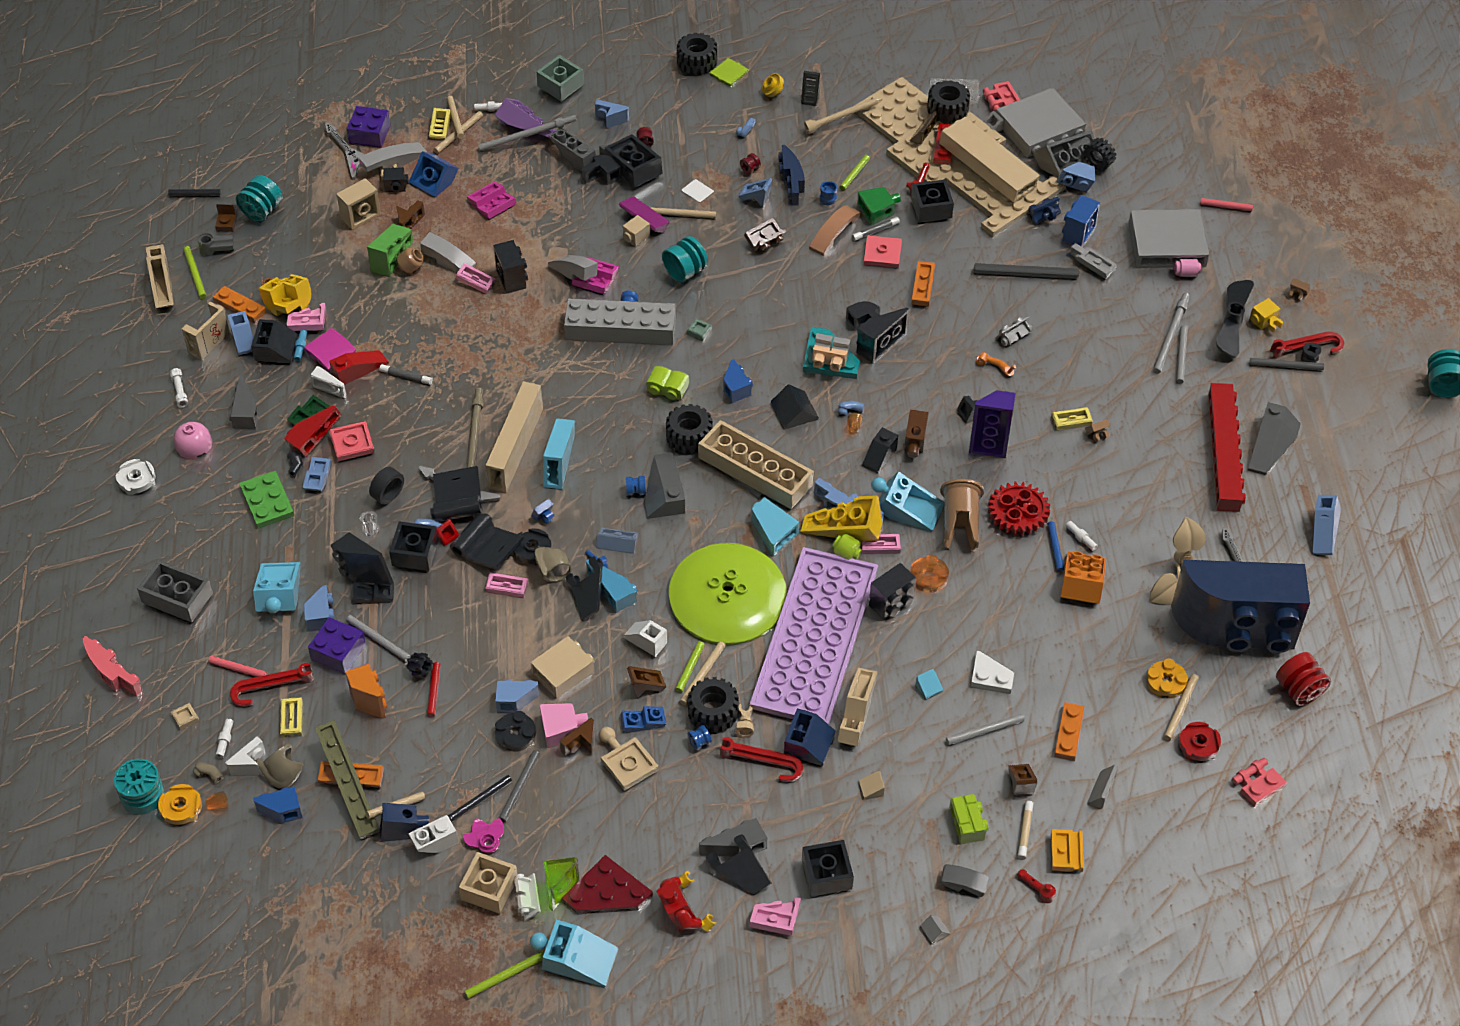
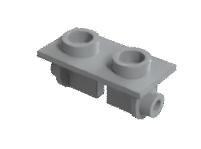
[995,316,1033,346]

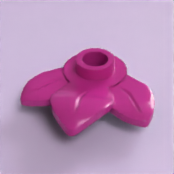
[463,818,504,853]

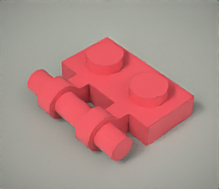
[982,81,1020,112]
[1232,758,1287,807]

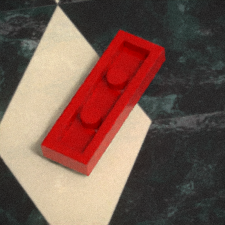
[933,123,952,165]

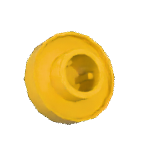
[762,73,784,98]

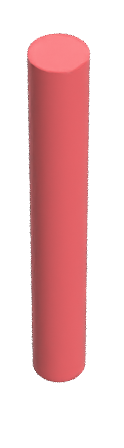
[1200,198,1253,212]
[209,656,267,677]

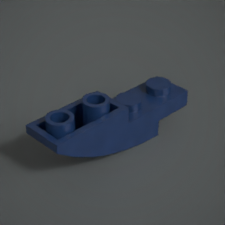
[778,145,805,205]

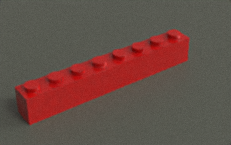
[1208,383,1246,512]

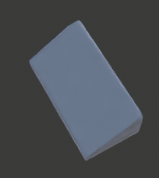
[596,528,639,553]

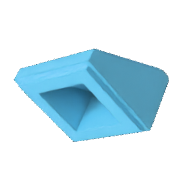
[915,669,943,699]

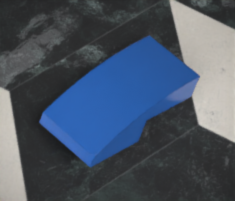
[620,706,666,732]

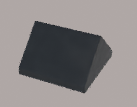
[771,384,819,430]

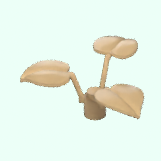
[1149,517,1206,605]

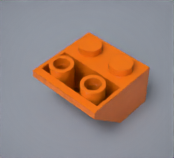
[345,664,387,719]

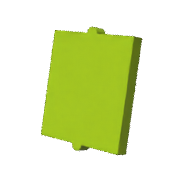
[710,58,749,87]

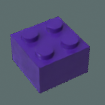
[347,106,391,148]
[308,617,366,675]

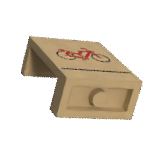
[182,302,230,360]

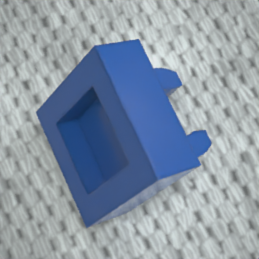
[531,499,554,524]

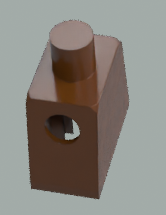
[904,409,929,458]

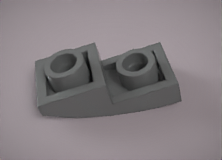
[940,864,989,897]

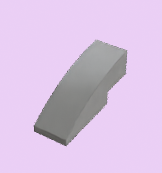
[420,232,476,273]
[548,255,598,280]

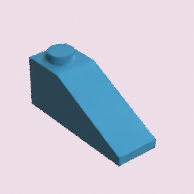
[586,559,638,613]

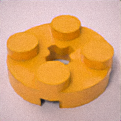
[1147,659,1188,698]
[158,784,202,825]

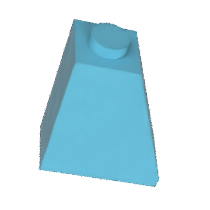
[751,497,799,556]

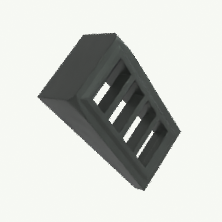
[801,71,820,106]

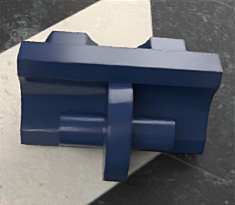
[1029,197,1061,225]

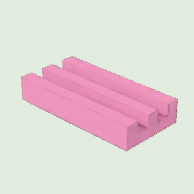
[455,263,495,294]
[861,534,901,554]
[485,572,529,598]

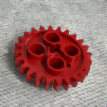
[988,481,1050,536]

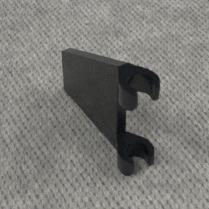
[566,556,603,621]
[706,834,772,895]

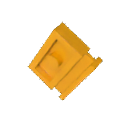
[1051,829,1084,872]

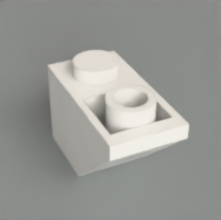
[623,620,667,657]
[408,815,459,853]

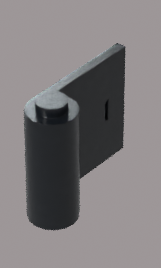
[430,466,483,522]
[450,513,524,570]

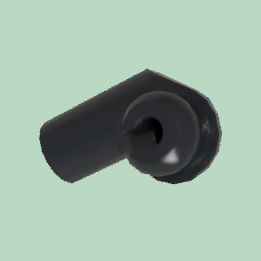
[287,450,304,477]

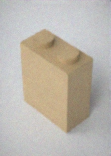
[530,636,595,698]

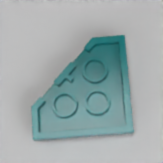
[803,327,860,379]

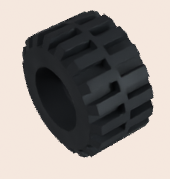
[677,33,717,75]
[927,80,970,124]
[666,404,713,454]
[688,677,739,733]

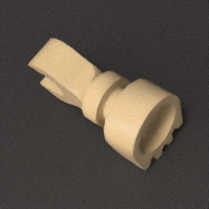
[735,703,754,738]

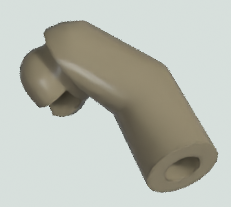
[193,762,224,784]

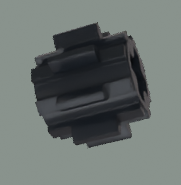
[406,652,433,677]

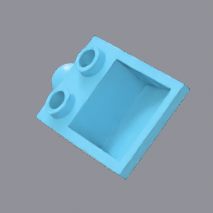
[871,471,944,532]
[253,562,301,613]
[530,919,618,988]

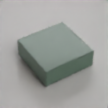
[687,319,712,341]

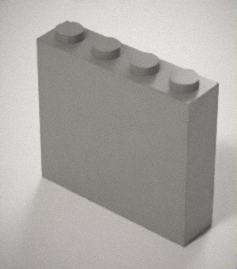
[996,88,1086,158]
[1129,209,1209,268]

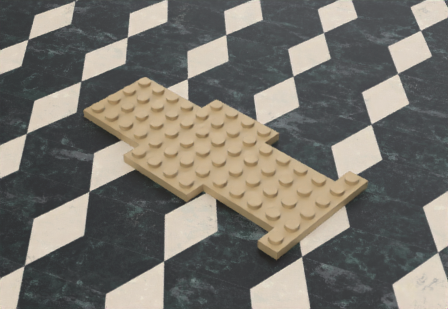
[854,77,1066,237]

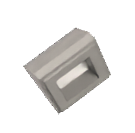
[983,110,1004,132]
[920,915,950,944]

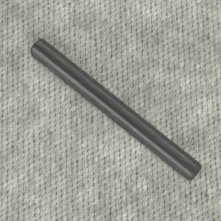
[974,263,1079,279]

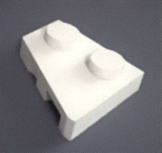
[971,651,1014,694]

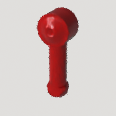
[906,162,930,193]
[1017,869,1056,903]

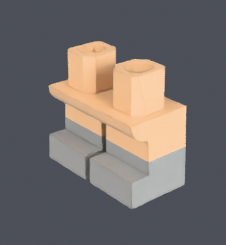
[812,333,851,372]

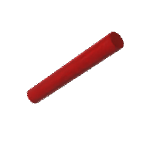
[427,662,441,717]

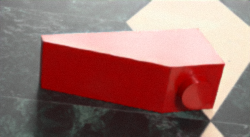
[329,350,389,385]
[284,405,342,457]

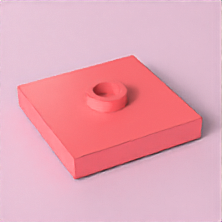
[864,235,902,268]
[329,421,375,461]

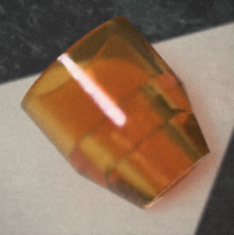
[847,413,863,433]
[206,791,229,810]

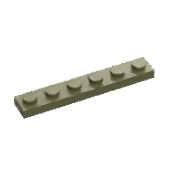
[315,720,380,839]

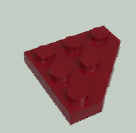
[562,855,653,914]

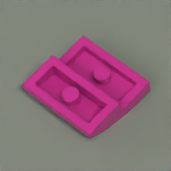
[467,181,517,219]
[572,257,619,294]
[303,328,356,372]

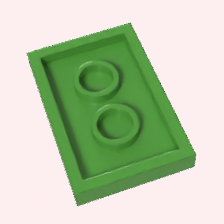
[239,471,294,529]

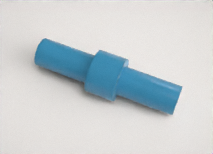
[293,330,307,362]

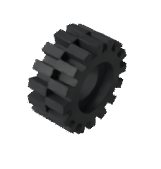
[1084,137,1117,171]

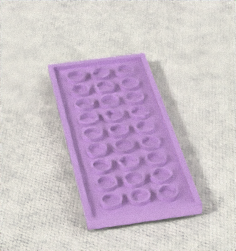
[750,547,878,724]

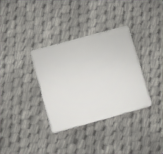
[681,179,714,202]

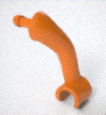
[976,352,1016,376]

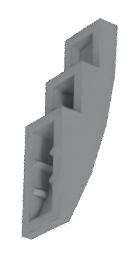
[358,142,427,172]

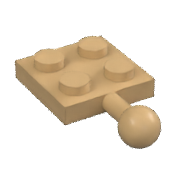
[599,727,659,791]

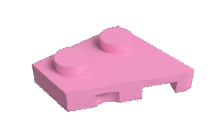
[287,303,326,332]
[750,898,801,936]

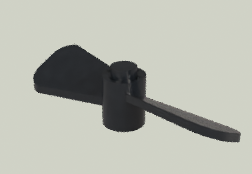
[1216,280,1254,358]

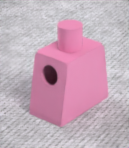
[540,703,588,748]

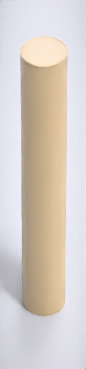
[366,792,425,819]

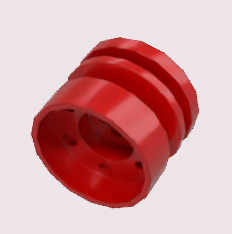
[1275,652,1332,706]

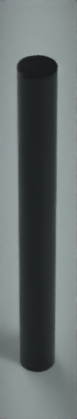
[447,775,512,823]

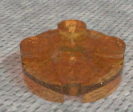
[910,554,949,592]

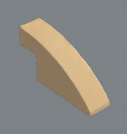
[145,244,174,309]
[838,667,877,746]

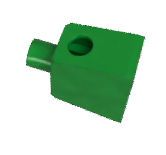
[857,187,901,225]

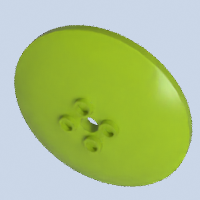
[669,543,787,646]

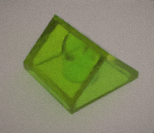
[544,857,580,911]

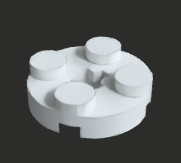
[116,459,156,495]

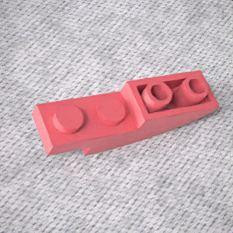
[82,636,142,696]

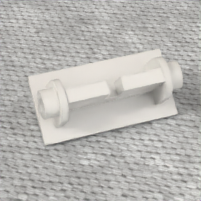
[514,873,541,921]

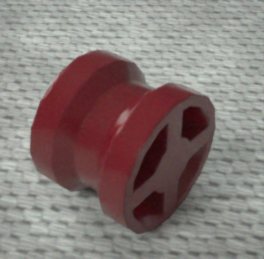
[636,127,654,147]
[740,153,761,175]

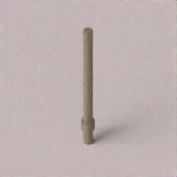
[467,388,483,468]

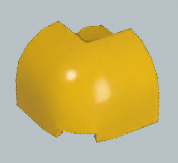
[258,274,312,316]

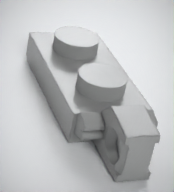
[1070,243,1117,279]

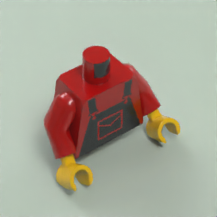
[657,871,716,932]

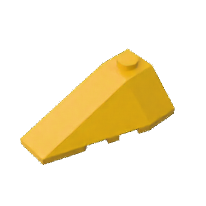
[801,495,882,541]

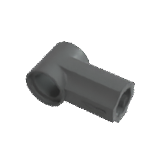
[198,233,234,256]

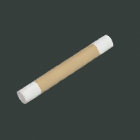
[1017,801,1033,859]

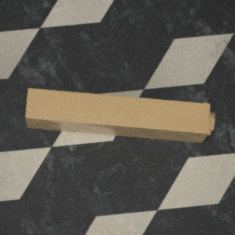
[939,117,1040,203]
[486,381,543,493]

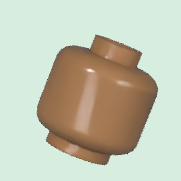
[397,247,423,274]

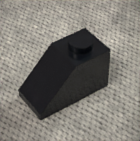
[862,427,898,474]

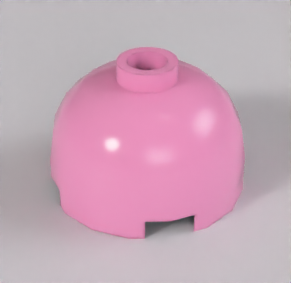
[173,422,212,459]

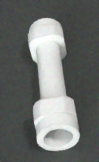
[170,368,188,408]

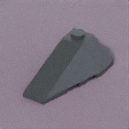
[1033,130,1095,177]
[1248,402,1301,475]
[645,453,685,519]

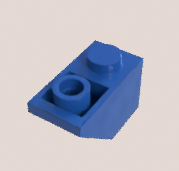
[723,359,753,403]
[253,787,303,824]

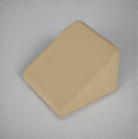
[859,771,885,799]

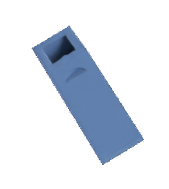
[1313,495,1341,555]

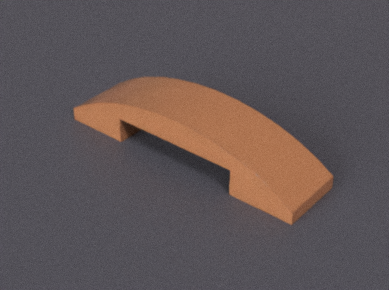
[809,205,861,256]

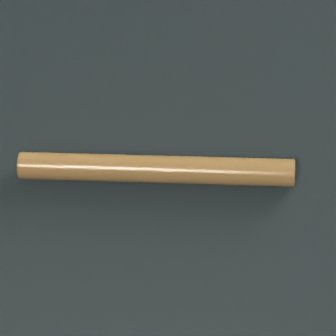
[447,96,464,139]
[434,111,483,154]
[650,207,716,219]
[679,641,726,706]
[1164,674,1199,741]

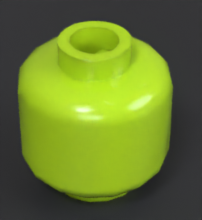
[832,534,862,560]

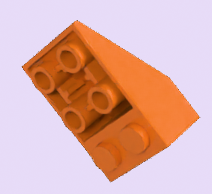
[1061,551,1106,604]

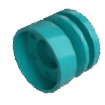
[235,175,283,222]
[662,236,708,283]
[1427,349,1460,398]
[114,759,165,815]

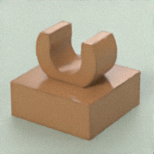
[1290,278,1310,301]
[1085,419,1110,442]

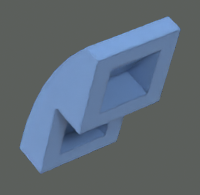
[303,457,332,491]

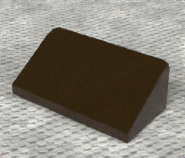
[910,111,937,145]

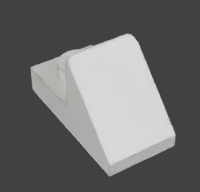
[225,737,265,776]

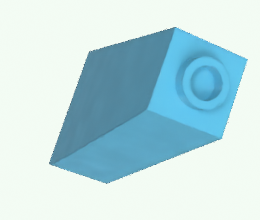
[543,418,575,489]

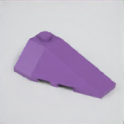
[495,98,556,137]

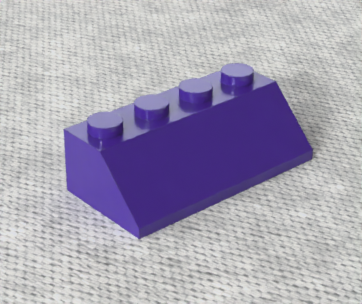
[969,390,1016,458]

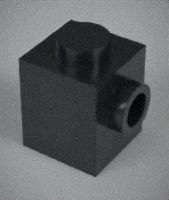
[383,167,409,192]

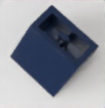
[784,708,836,766]

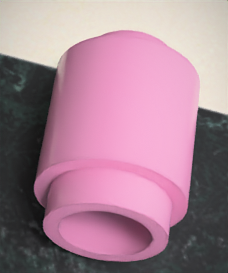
[1174,259,1201,277]

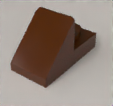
[396,200,425,229]
[215,204,239,232]
[627,666,666,698]
[560,718,595,757]
[1008,764,1037,796]

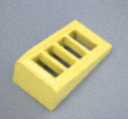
[429,108,451,140]

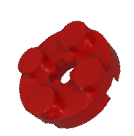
[1179,722,1221,761]

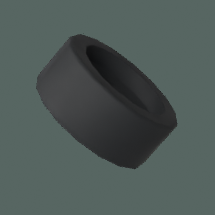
[369,466,405,505]

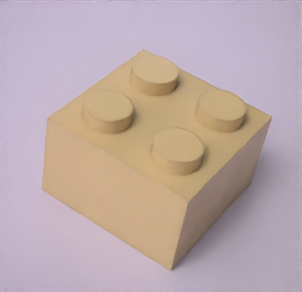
[336,178,381,230]
[459,852,517,914]

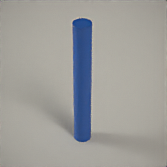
[1047,521,1065,572]

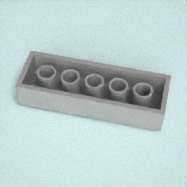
[564,299,676,345]

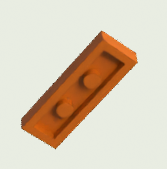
[911,261,935,306]
[213,286,267,323]
[1054,702,1085,761]
[318,761,384,788]

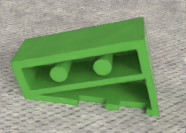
[367,224,414,277]

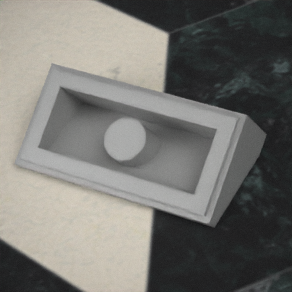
[1088,765,1118,809]

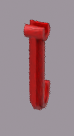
[1269,332,1344,358]
[230,663,314,707]
[720,737,803,782]

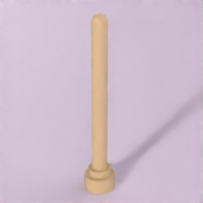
[804,98,880,134]

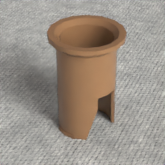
[940,479,984,551]

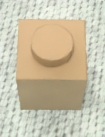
[623,215,650,247]

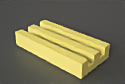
[1051,407,1093,431]
[280,698,303,737]

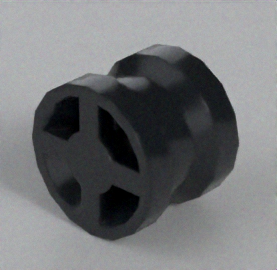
[1300,342,1322,363]

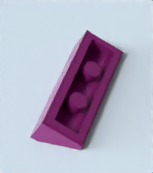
[619,197,670,233]

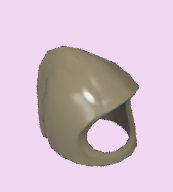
[535,547,572,582]
[256,744,304,788]

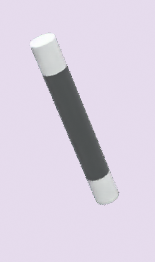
[852,217,900,241]
[379,364,433,385]

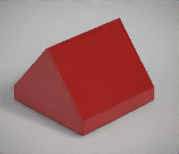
[437,519,459,546]

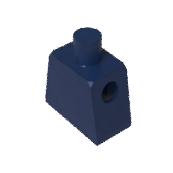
[380,803,429,842]

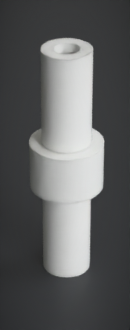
[474,101,502,112]
[1066,521,1098,551]
[215,719,233,758]

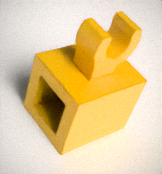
[1249,298,1283,333]

